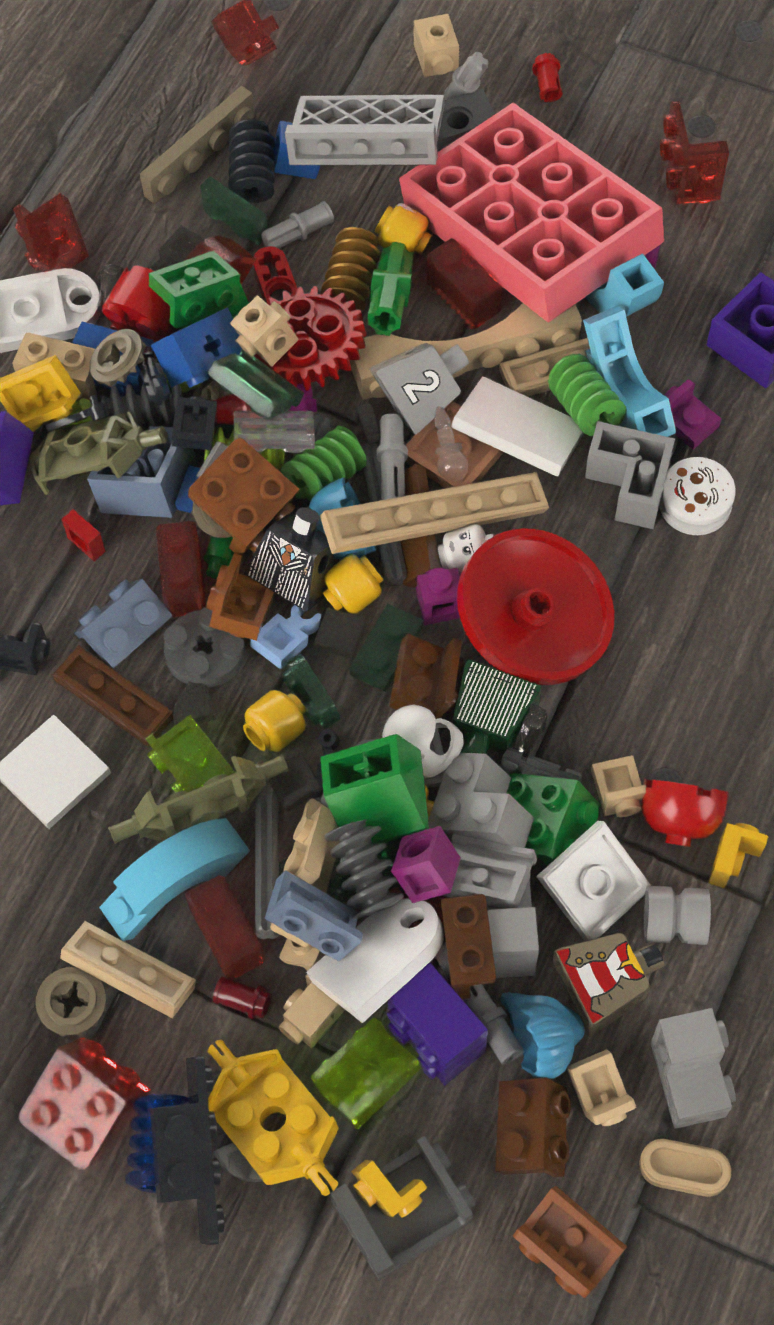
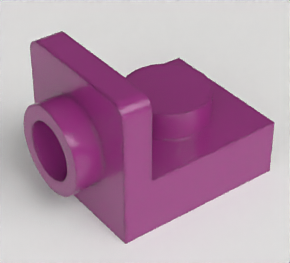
[664,379,721,450]

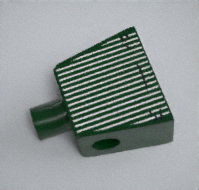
[453,659,542,754]

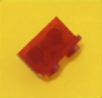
[13,193,89,273]

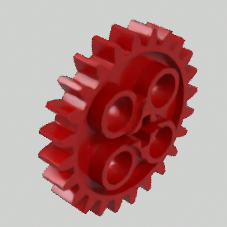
[243,286,367,392]

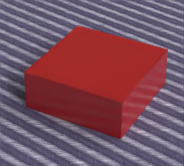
[62,509,106,562]

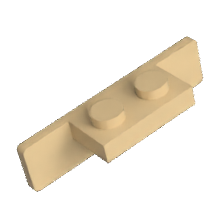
[270,799,340,948]

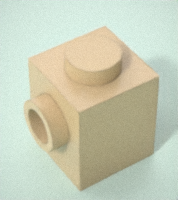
[414,14,459,77]

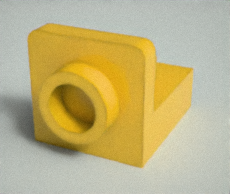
[708,823,768,888]

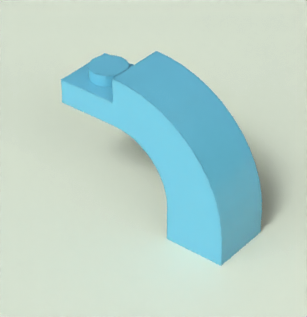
[585,254,664,317]
[583,306,676,437]
[99,818,250,941]

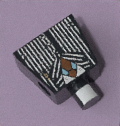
[244,508,334,612]

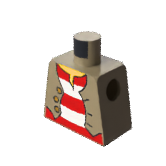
[553,933,665,1037]

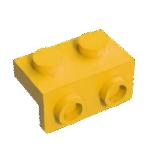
[0,355,81,431]

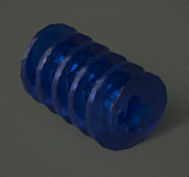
[125,1093,189,1193]

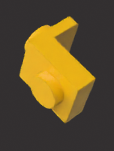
[351,1160,427,1218]

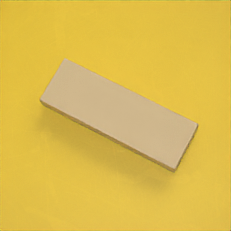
[499,338,590,397]
[60,921,196,1018]

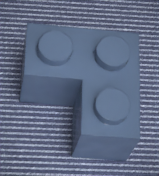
[87,426,199,518]

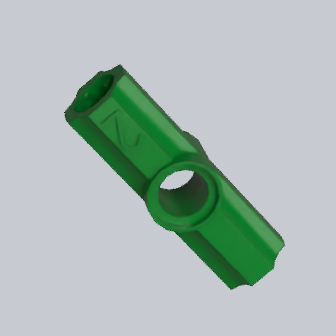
[367,242,414,336]

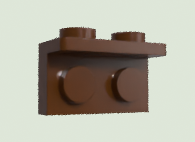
[389,634,464,719]
[441,894,496,999]

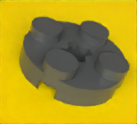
[164,607,245,687]

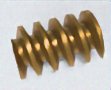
[321,227,380,312]

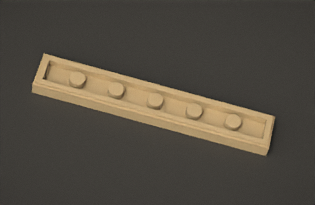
[320,472,549,554]

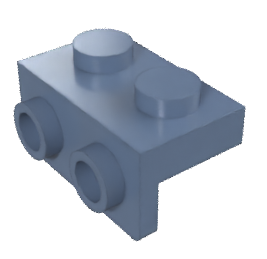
[74,579,173,668]
[264,870,363,961]

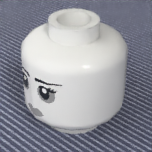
[437,524,494,577]

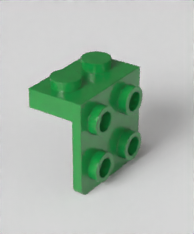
[506,773,601,866]

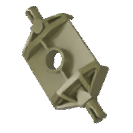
[25,411,168,495]
[108,754,289,844]

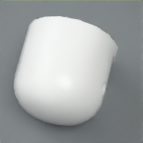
[382,705,464,778]

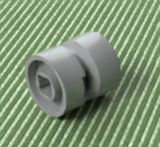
[644,885,711,945]

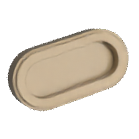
[639,1139,731,1197]

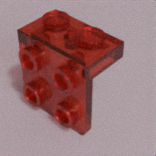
[660,101,729,205]
[19,1037,151,1170]

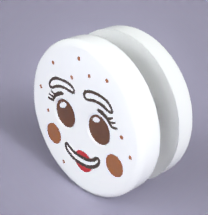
[659,457,736,535]

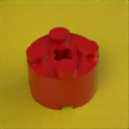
[102,266,179,343]

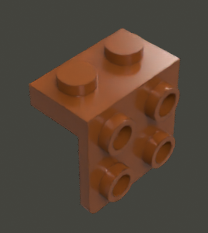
[188,438,299,556]

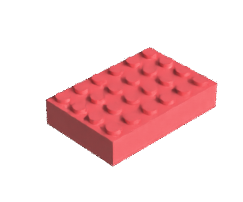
[399,103,664,323]

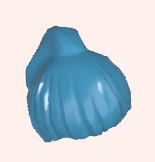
[500,992,585,1079]

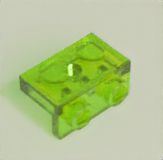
[145,715,235,792]
[311,1017,422,1130]

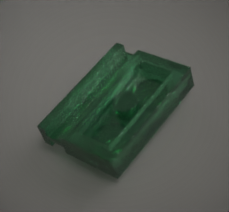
[208,350,304,420]

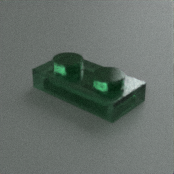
[200,176,268,246]
[349,603,423,692]

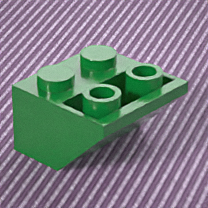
[321,734,429,843]

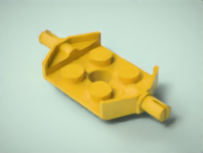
[207,1040,339,1196]

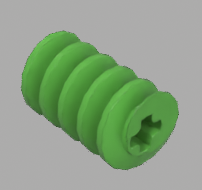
[548,354,626,436]
[280,425,367,501]

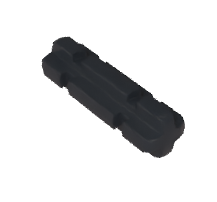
[137,346,171,406]

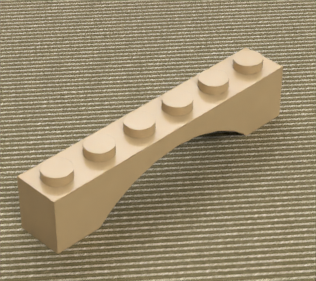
[349,303,582,400]

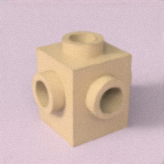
[230,295,299,367]

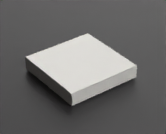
[0,714,111,829]
[536,821,651,941]

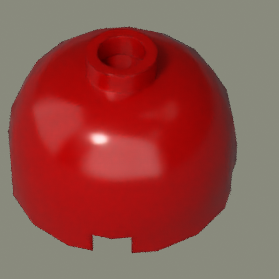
[642,779,729,847]

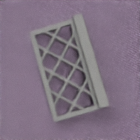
[285,95,445,165]

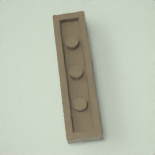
[140,86,255,204]

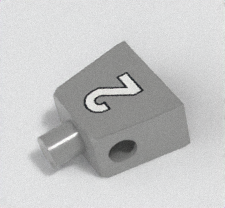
[369,343,470,435]

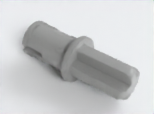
[444,52,488,100]
[261,201,334,248]

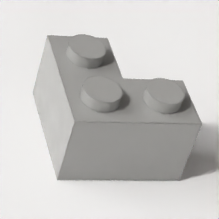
[585,421,675,529]
[428,753,534,848]
[487,879,539,978]
[651,1008,736,1129]

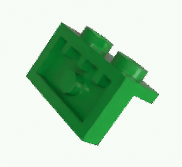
[149,250,240,328]

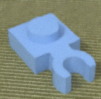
[250,605,321,669]

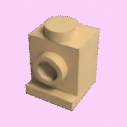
[278,975,345,1048]

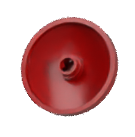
[457,528,615,685]

